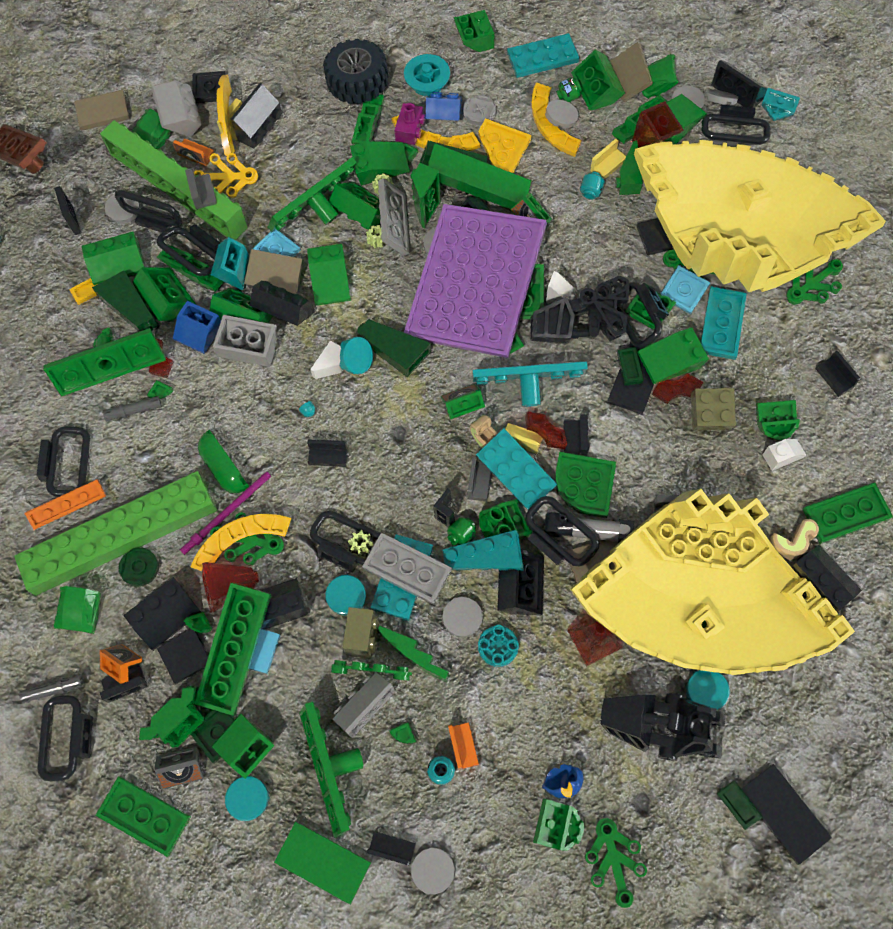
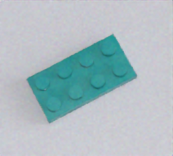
[507,33,579,78]
[700,286,747,360]
[476,428,557,510]
[371,534,433,621]

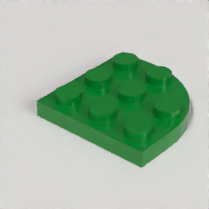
[555,452,616,518]

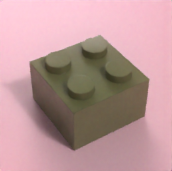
[691,388,736,431]
[342,607,380,659]

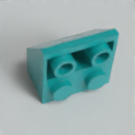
[211,237,250,290]

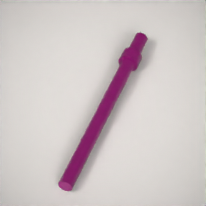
[179,471,272,555]

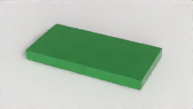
[802,482,893,544]
[95,776,192,857]
[274,821,372,905]

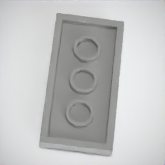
[378,178,410,255]
[362,533,452,605]

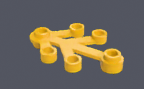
[194,153,258,198]

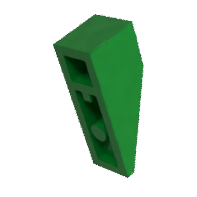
[615,140,642,195]

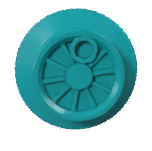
[404,54,450,96]

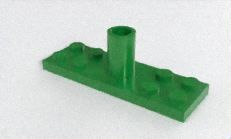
[267,157,357,233]
[43,328,166,397]
[299,702,364,838]

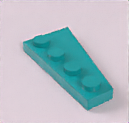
[443,530,524,570]

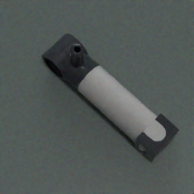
[544,512,634,543]

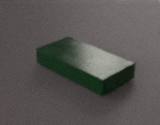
[617,347,644,386]
[717,780,763,830]

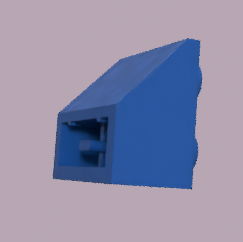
[425,92,462,121]
[173,301,221,354]

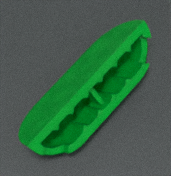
[198,430,249,493]

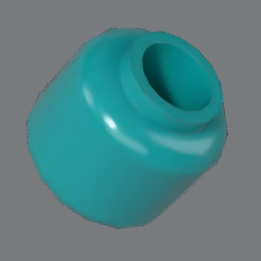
[580,172,605,200]
[427,756,455,786]

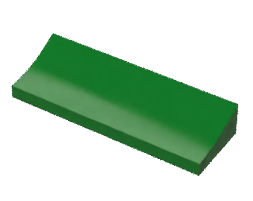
[427,143,532,210]
[194,583,271,716]

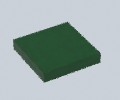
[191,710,235,764]

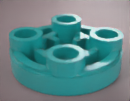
[340,337,373,374]
[325,575,366,616]
[478,625,519,667]
[686,670,730,710]
[225,776,270,821]

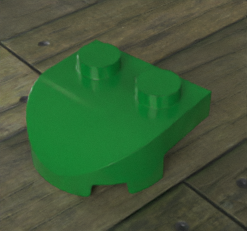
[756,400,800,440]
[533,799,584,851]

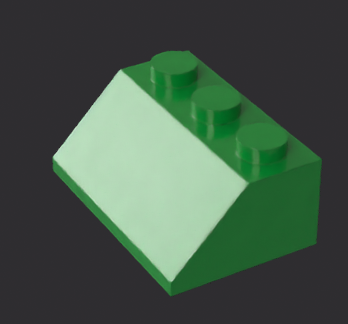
[571,49,625,111]
[411,163,441,229]
[329,182,381,229]
[82,231,145,285]
[132,267,197,321]
[209,287,273,323]

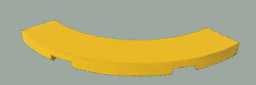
[217,74,235,156]
[531,83,582,157]
[391,115,480,151]
[191,514,292,573]

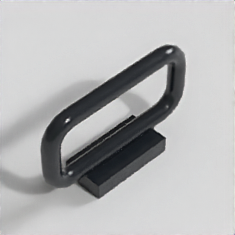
[701,104,771,144]
[115,190,182,233]
[157,224,220,276]
[617,282,669,349]
[36,426,90,497]
[525,496,600,567]
[309,511,381,573]
[37,695,93,782]

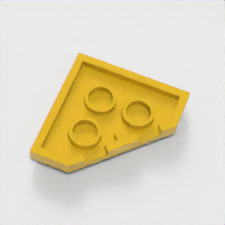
[478,118,532,173]

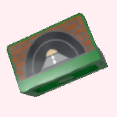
[511,193,552,224]
[441,384,485,420]

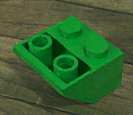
[454,10,495,52]
[212,713,275,779]

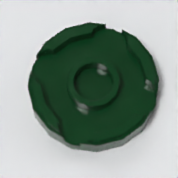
[118,547,159,587]

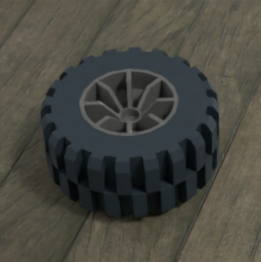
[323,39,389,104]

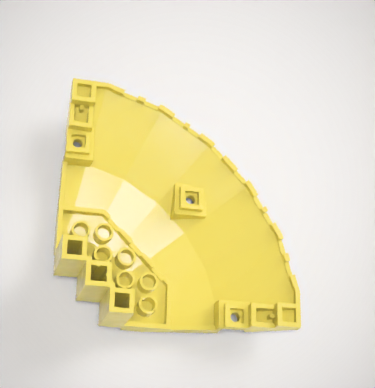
[634,140,886,292]
[570,489,855,675]

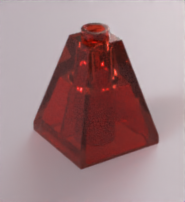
[632,101,684,148]
[202,562,259,613]
[567,617,623,667]

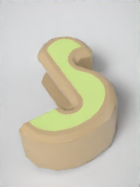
[470,415,498,448]
[769,519,819,560]

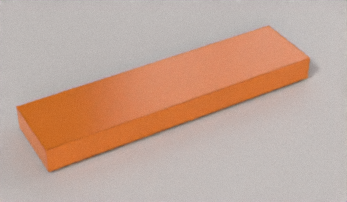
[24,479,106,530]

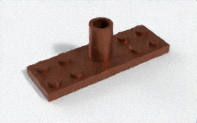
[0,124,47,174]

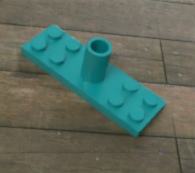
[472,362,588,407]

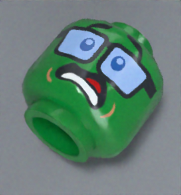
[556,77,582,102]

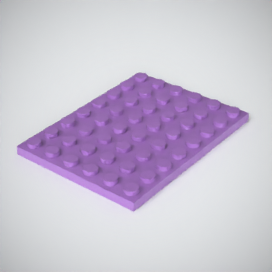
[404,204,547,358]

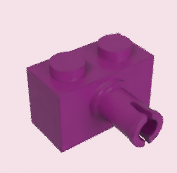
[394,103,426,145]

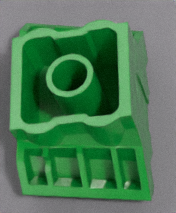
[139,686,204,748]

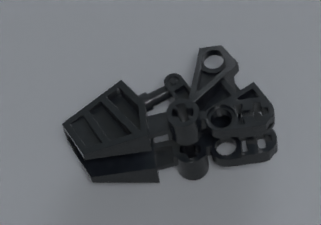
[530,276,629,344]
[600,693,726,761]

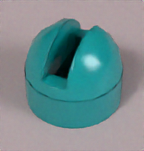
[299,401,315,417]

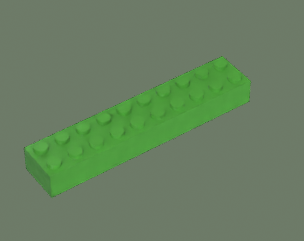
[100,120,248,240]
[14,471,217,596]

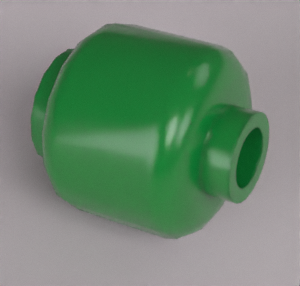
[447,517,476,545]

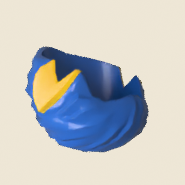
[542,763,584,798]

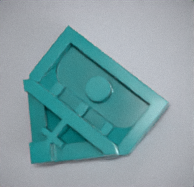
[761,88,800,121]

